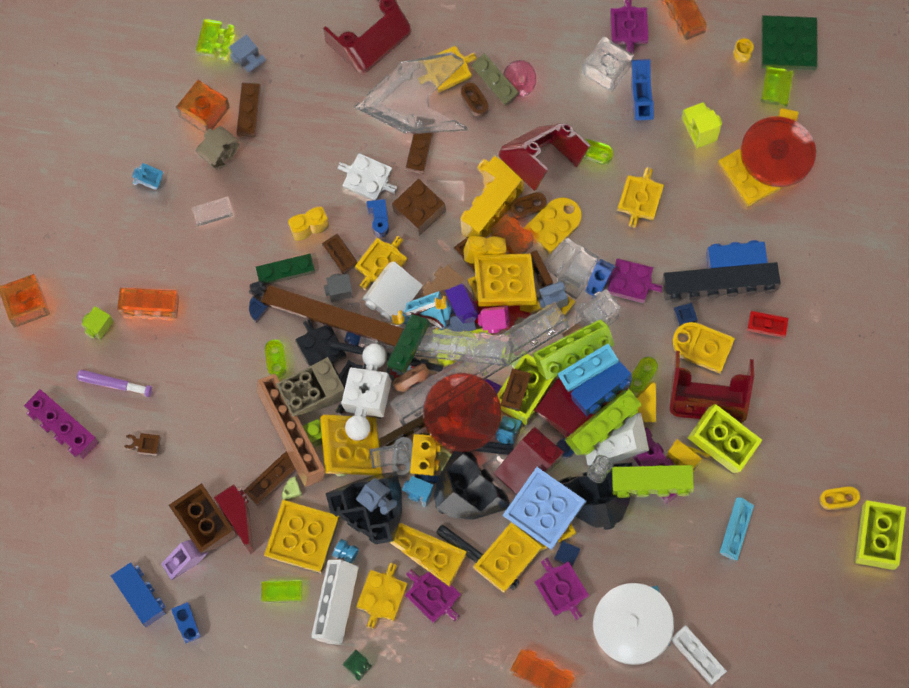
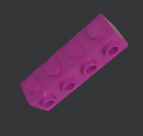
[24,389,99,459]
[633,427,678,504]

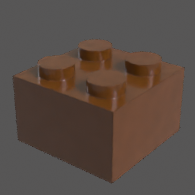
[392,179,446,236]

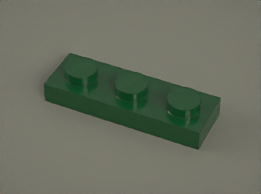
[256,253,315,285]
[386,314,430,373]

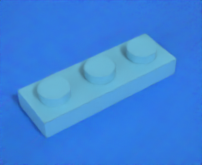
[558,344,619,392]
[720,497,754,560]

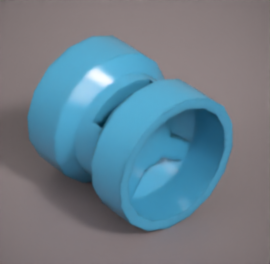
[332,539,359,564]

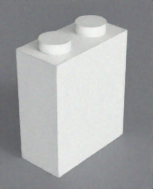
[362,262,423,322]

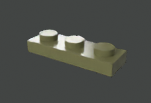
[471,53,520,106]

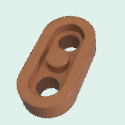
[392,364,429,392]

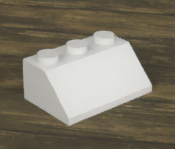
[586,413,649,468]

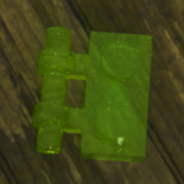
[195,19,234,60]

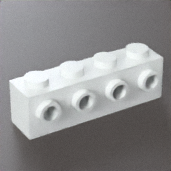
[311,560,359,644]

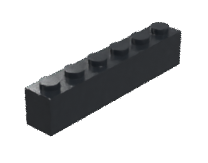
[662,262,781,302]

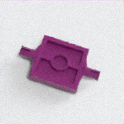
[610,0,648,55]
[607,258,663,303]
[534,558,589,621]
[405,569,461,624]

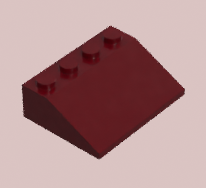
[534,377,629,438]

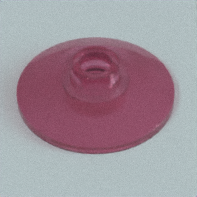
[504,60,537,97]

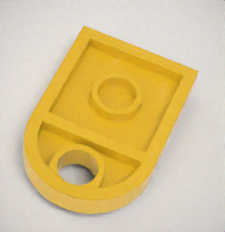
[523,198,581,255]
[672,322,735,374]

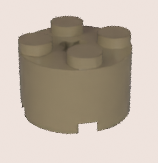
[195,126,240,169]

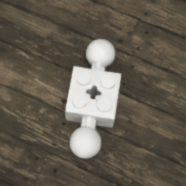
[341,344,392,440]

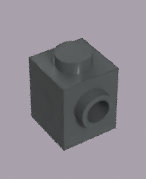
[324,274,353,302]

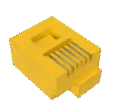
[666,439,710,472]

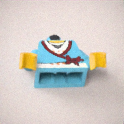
[391,291,452,339]

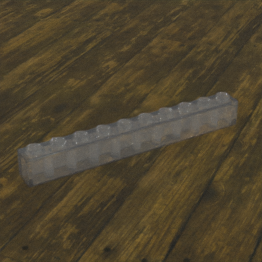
[389,302,570,425]

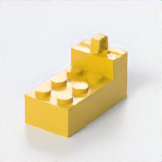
[460,156,524,238]

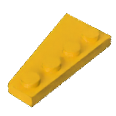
[390,523,467,587]

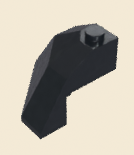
[434,443,510,520]
[558,462,633,530]
[325,471,402,544]

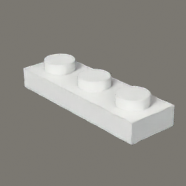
[671,625,727,685]

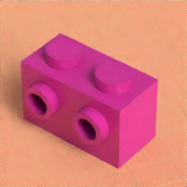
[478,306,510,333]

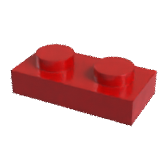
[747,311,789,338]

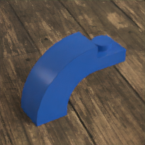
[631,59,654,120]

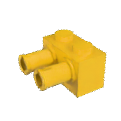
[410,434,441,476]

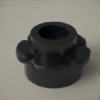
[249,281,267,297]

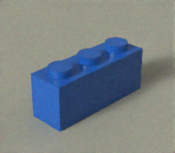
[706,240,768,269]
[571,361,632,416]
[111,562,166,628]

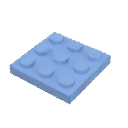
[503,467,586,550]

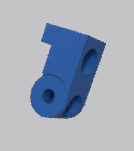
[367,199,389,238]
[585,259,616,299]
[171,602,201,643]

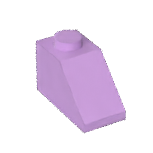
[161,540,208,580]

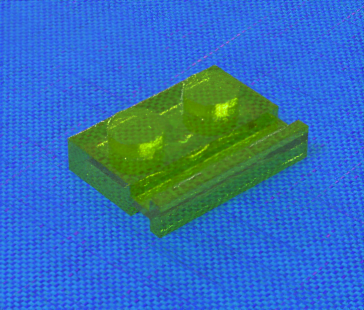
[761,66,793,107]

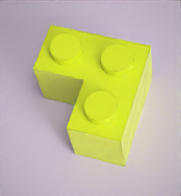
[682,102,722,148]

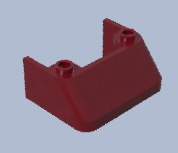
[323,0,411,73]
[498,123,591,191]
[669,351,755,423]

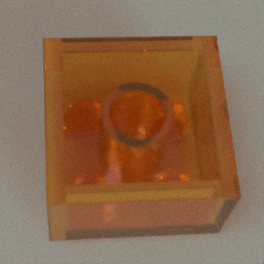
[176,79,230,133]
[0,274,50,328]

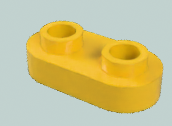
[819,486,860,510]

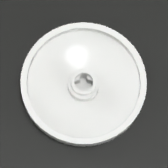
[593,583,674,665]

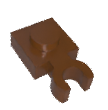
[124,433,161,456]

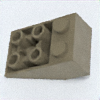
[276,357,345,417]

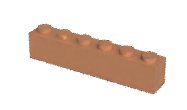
[256,374,325,487]

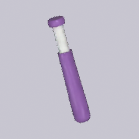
[77,370,152,397]

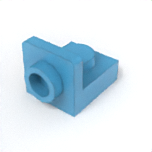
[132,163,163,190]
[494,416,522,444]

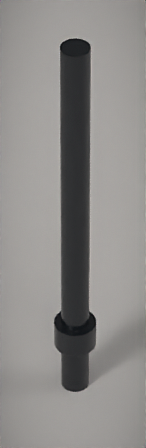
[329,340,444,373]

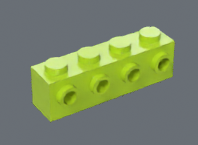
[532,319,615,380]
[565,389,642,455]
[612,465,694,498]

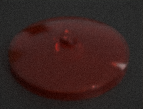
[740,116,816,187]
[423,373,501,452]

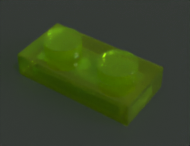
[261,581,302,603]

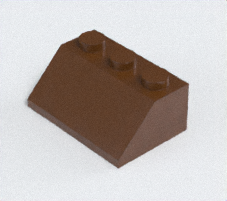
[169,483,237,554]

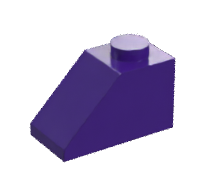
[445,283,480,324]

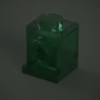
[342,649,372,681]

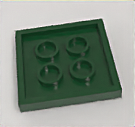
[761,15,817,70]

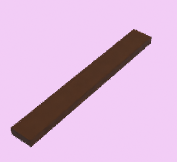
[261,285,404,347]

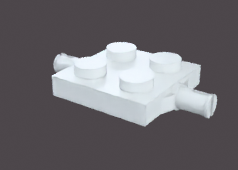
[338,153,398,201]

